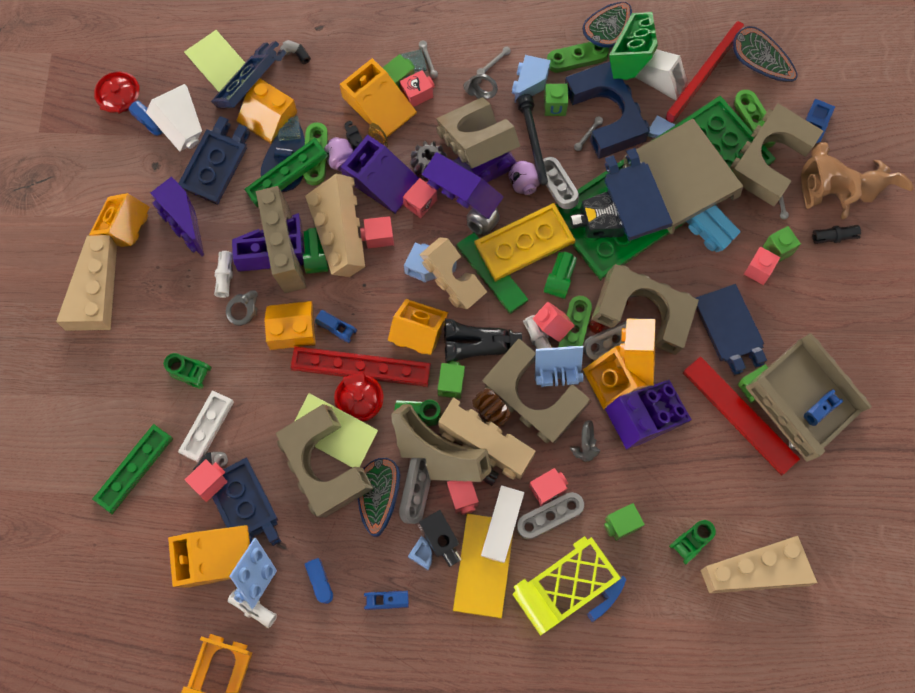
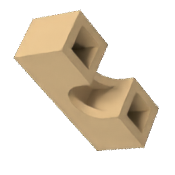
[420,237,487,309]

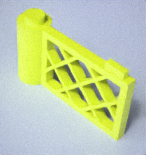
[512,536,621,636]

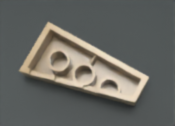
[305,173,365,277]
[56,235,117,331]
[438,397,536,480]
[701,536,817,594]

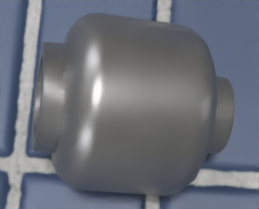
[467,208,500,235]

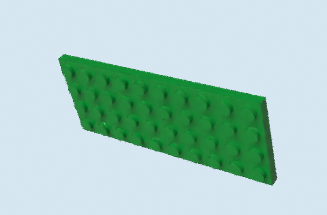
[555,96,776,281]

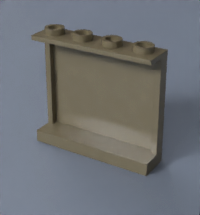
[622,119,743,235]
[746,333,872,462]

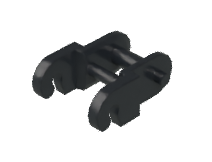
[344,121,363,150]

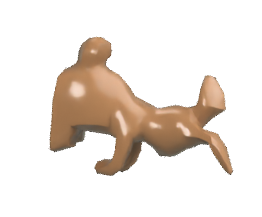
[801,142,914,220]

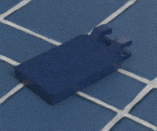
[211,41,287,108]
[178,116,250,205]
[605,148,673,241]
[695,284,767,376]
[212,457,282,546]

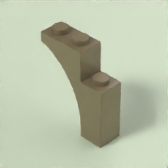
[391,404,491,482]

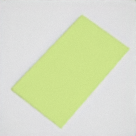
[184,30,245,92]
[295,393,378,468]

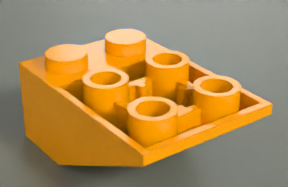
[340,58,417,139]
[168,525,250,588]

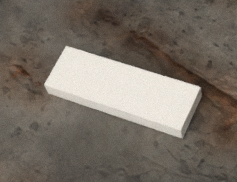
[178,390,234,463]
[481,485,524,563]

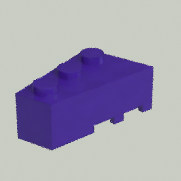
[453,151,517,182]
[422,152,504,219]
[232,213,304,272]

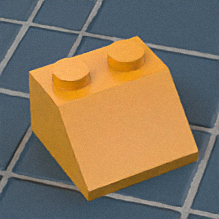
[237,78,297,144]
[89,193,150,247]
[388,299,448,355]
[265,301,316,350]
[620,319,655,386]
[583,346,649,410]

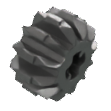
[410,141,447,179]

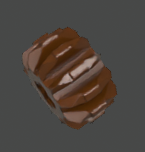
[472,388,511,427]

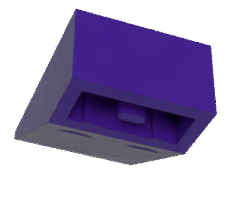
[341,135,419,214]
[150,176,204,257]
[604,380,692,450]

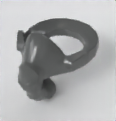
[463,74,498,99]
[226,290,258,326]
[570,420,600,462]

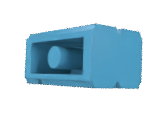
[686,205,741,252]

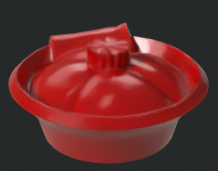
[94,71,140,114]
[334,371,384,422]

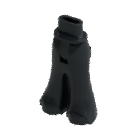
[444,319,523,363]

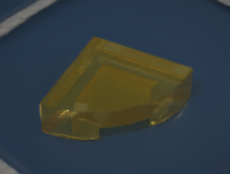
[367,123,388,148]

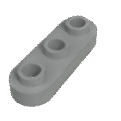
[543,157,579,209]
[583,318,639,360]
[399,458,431,524]
[517,492,584,540]

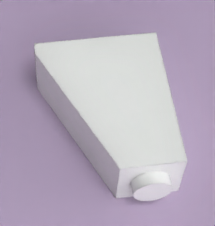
[635,49,688,100]
[146,84,202,151]

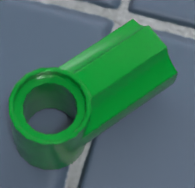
[303,228,329,274]
[543,252,577,299]
[394,399,442,426]

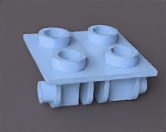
[535,346,583,387]
[229,538,277,609]

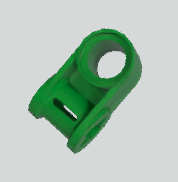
[163,353,212,389]
[669,520,716,565]

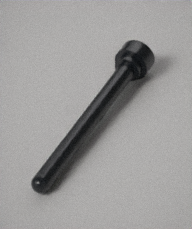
[516,94,548,185]

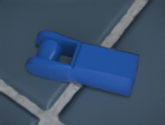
[128,100,163,136]
[315,310,357,343]
[804,389,843,426]
[304,558,333,604]
[364,590,409,610]

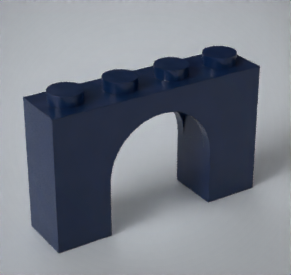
[565,61,650,159]

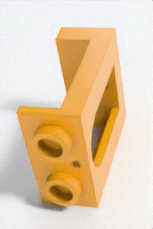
[181,634,253,693]

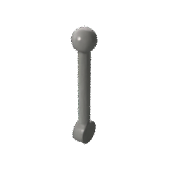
[419,40,438,79]
[477,46,511,75]
[574,116,603,151]
[779,195,789,220]

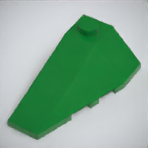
[609,12,658,80]

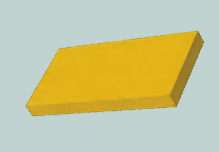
[474,203,575,281]
[453,514,513,619]

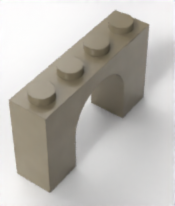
[436,97,520,169]
[730,103,823,207]
[256,186,306,293]
[592,264,699,355]
[482,339,592,444]
[276,404,373,518]

